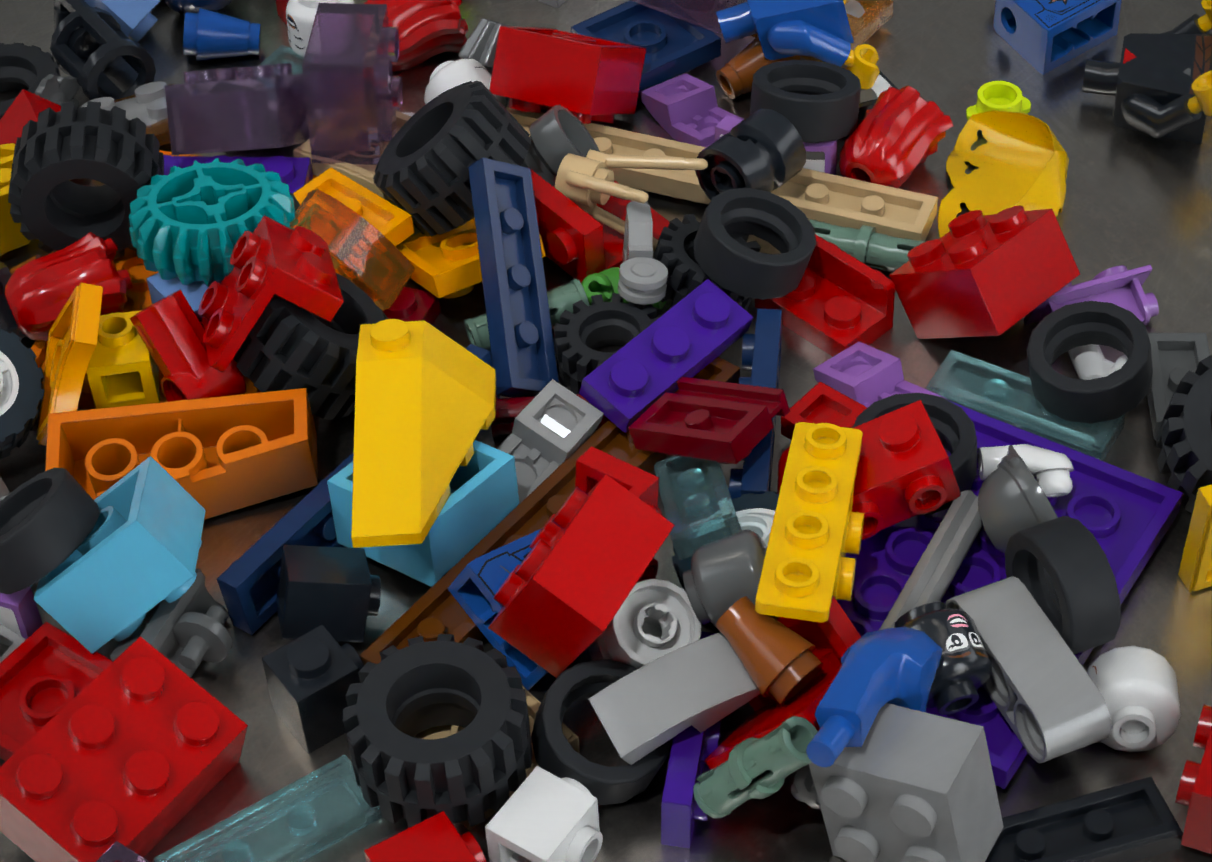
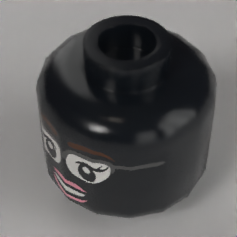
[894,602,992,715]

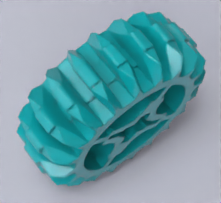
[129,158,297,287]

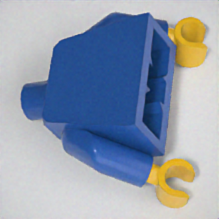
[716,0,880,90]

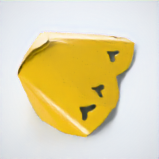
[938,110,1069,238]

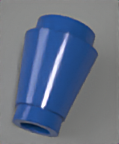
[183,8,261,61]

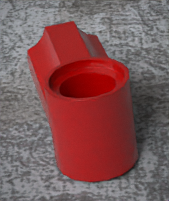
[130,289,246,402]

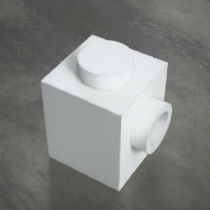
[485,766,603,862]

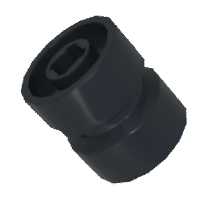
[695,108,806,200]

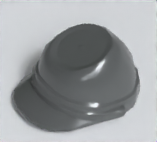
[978,445,1058,554]

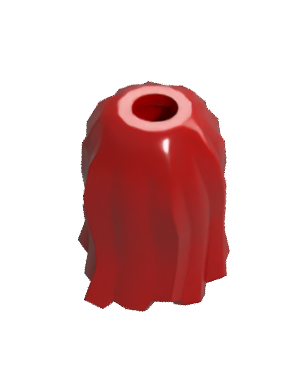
[355,0,469,72]
[838,85,954,188]
[5,232,133,341]

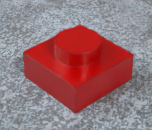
[781,381,867,440]

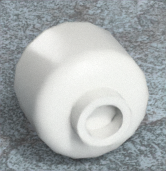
[1087,646,1181,753]

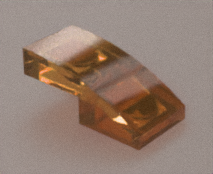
[289,189,416,310]

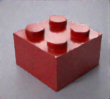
[489,26,646,124]
[889,205,1080,339]
[488,474,675,678]

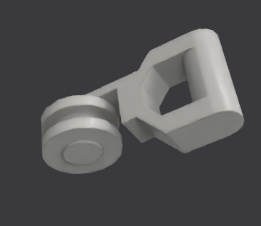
[618,201,668,305]

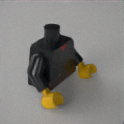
[1082,0,1212,144]

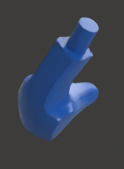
[806,627,943,768]

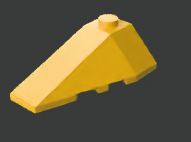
[351,319,496,548]

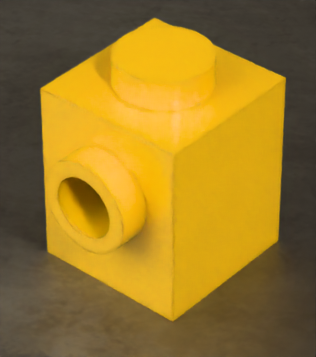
[86,310,160,409]

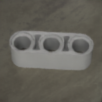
[946,576,1111,763]

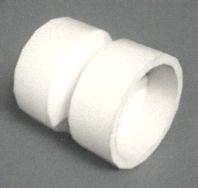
[588,579,701,669]

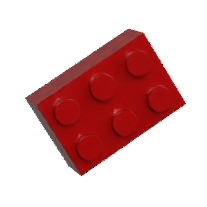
[0,636,248,862]

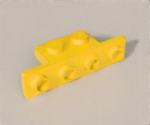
[755,422,864,623]

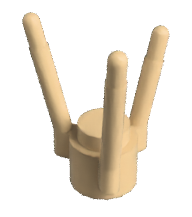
[555,149,708,251]

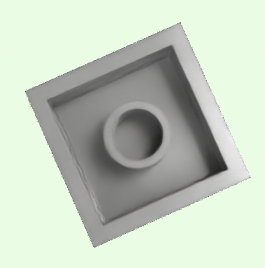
[809,703,1004,862]

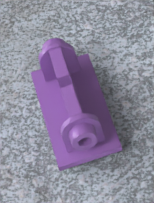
[1023,265,1159,326]

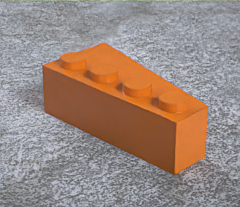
[45,388,318,520]

